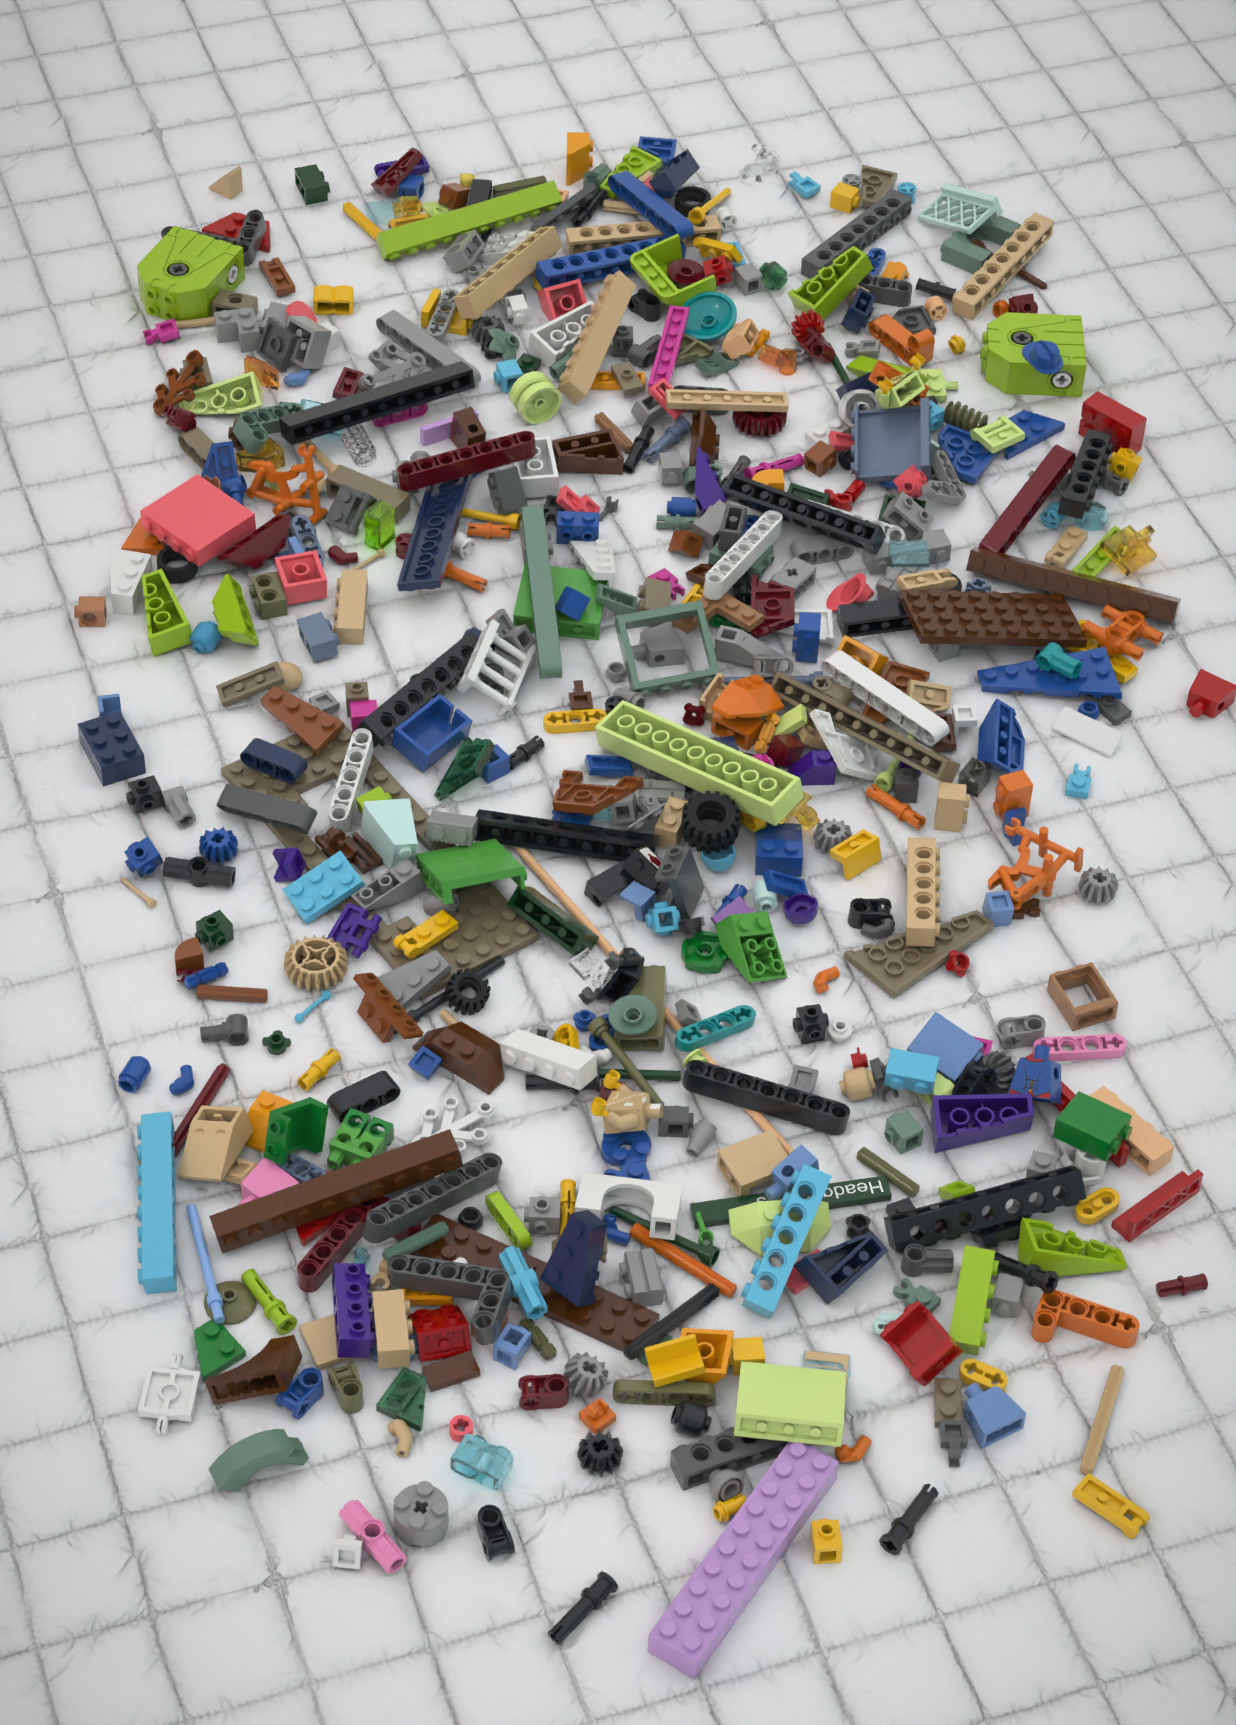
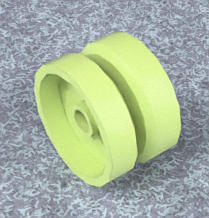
[509,371,562,424]

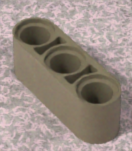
[178,427,214,470]

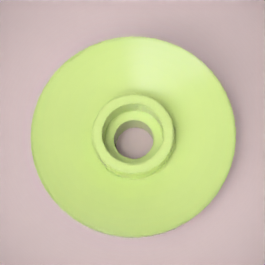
[422,201,456,217]

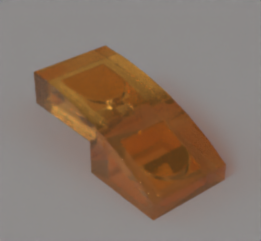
[244,355,279,390]

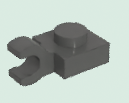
[869,1057,899,1102]
[938,1420,968,1467]

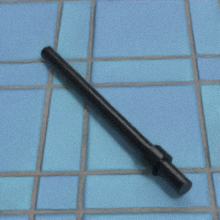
[394,956,505,1034]

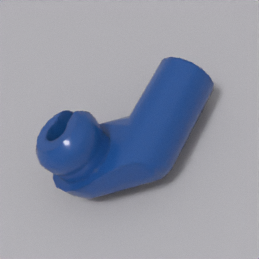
[603,1213,631,1246]

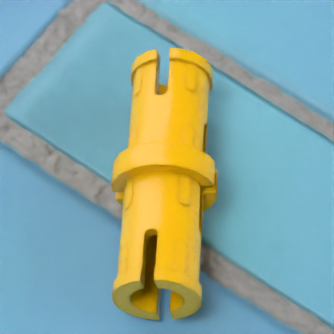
[297,1048,341,1091]

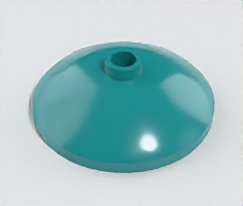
[682,292,737,341]

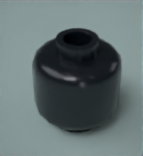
[670,1400,712,1438]

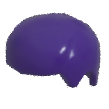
[783,893,818,925]

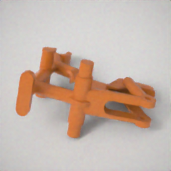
[246,444,328,524]
[988,817,1084,910]

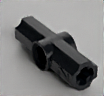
[163,856,236,887]

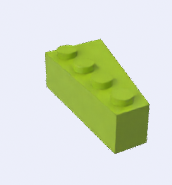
[949,1245,999,1356]

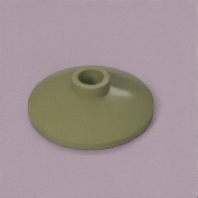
[204,1281,256,1325]

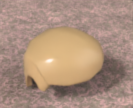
[276,662,303,693]

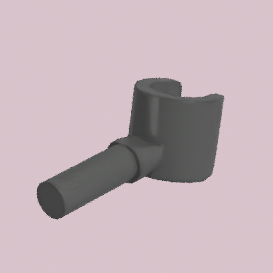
[599,496,619,521]

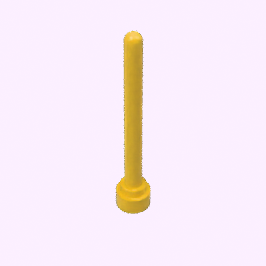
[688,187,731,224]
[461,508,522,531]

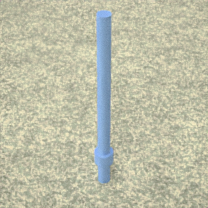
[186,1203,225,1324]

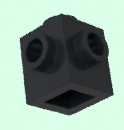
[126,775,163,814]
[792,1004,829,1045]

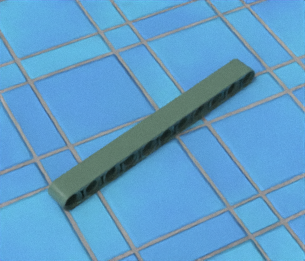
[521,505,562,679]

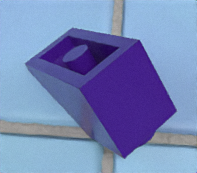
[788,750,836,786]

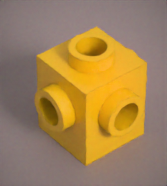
[1108,447,1143,482]

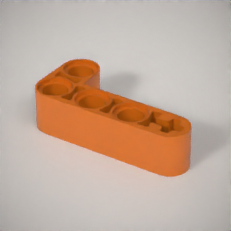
[868,314,935,367]
[1031,1290,1140,1349]

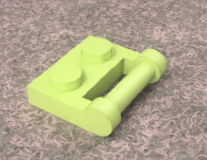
[970,416,1025,454]

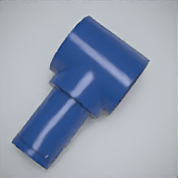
[221,474,247,506]

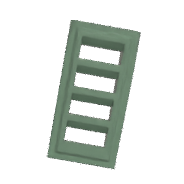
[596,583,637,615]

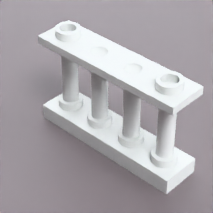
[457,619,536,717]

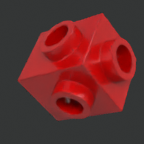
[702,255,734,287]

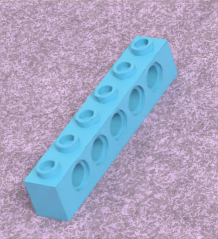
[740,1164,832,1319]

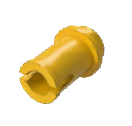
[712,1493,746,1522]

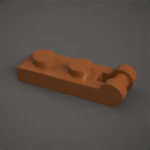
[259,257,296,296]

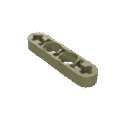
[612,1379,716,1407]

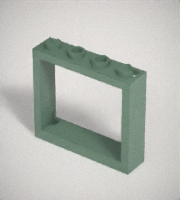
[614,600,720,697]

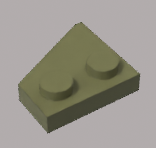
[675,333,714,366]

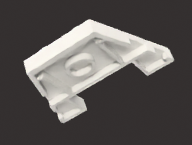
[809,709,880,782]

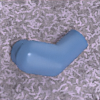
[284,368,310,386]

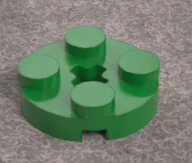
[681,931,728,974]

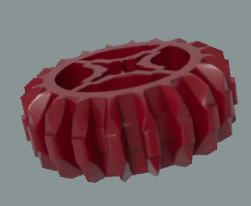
[732,411,787,439]

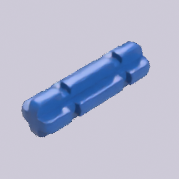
[184,962,229,989]

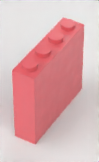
[140,474,256,567]

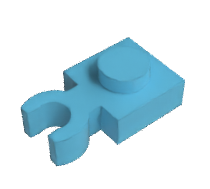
[1065,764,1092,800]

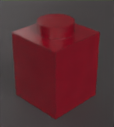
[766,734,806,766]

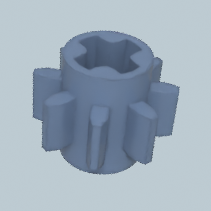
[965,578,992,593]

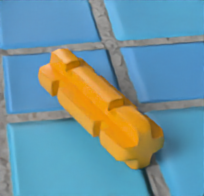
[744,329,770,357]
[753,713,780,754]

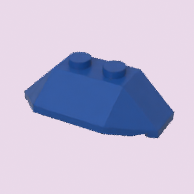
[977,699,1025,774]

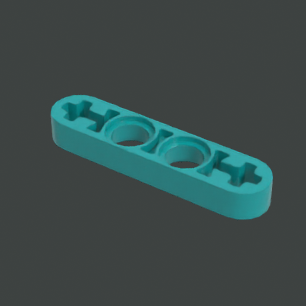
[674,1005,756,1052]

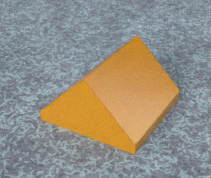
[680,1328,734,1385]

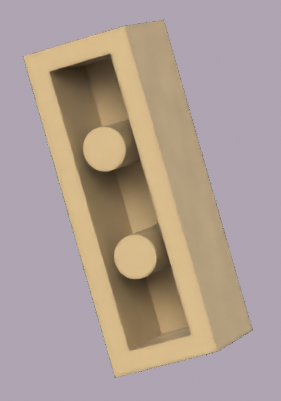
[372,1289,415,1369]

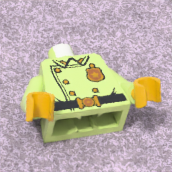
[875,352,925,409]

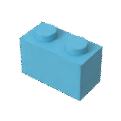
[884,1048,939,1094]

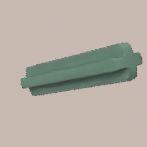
[382,1221,449,1262]

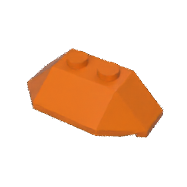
[711,675,784,719]

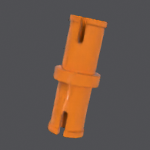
[467,522,511,539]

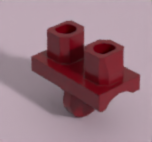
[162,404,197,433]

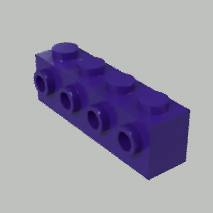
[331,1263,375,1358]

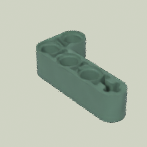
[233,402,304,455]

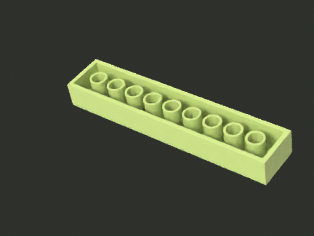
[595,700,804,826]

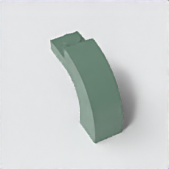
[208,1429,309,1491]

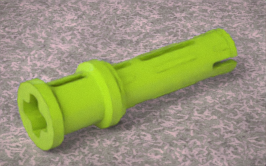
[241,1269,297,1335]

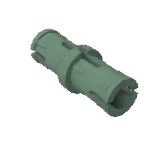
[656,514,698,531]

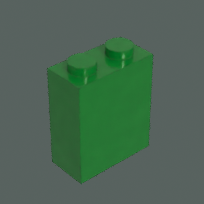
[1053,1091,1133,1162]

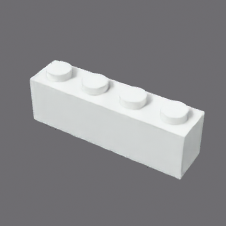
[500,1029,598,1090]

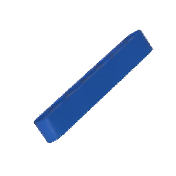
[608,171,694,240]

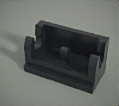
[584,860,638,907]

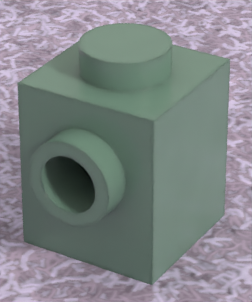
[884,1110,924,1154]

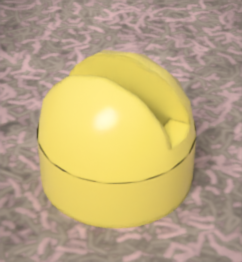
[460,173,475,188]

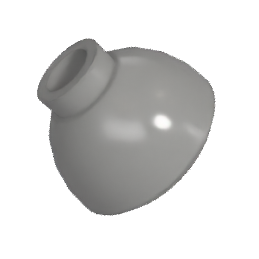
[709,1469,745,1503]

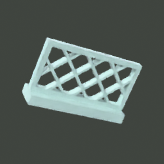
[917,183,1003,234]

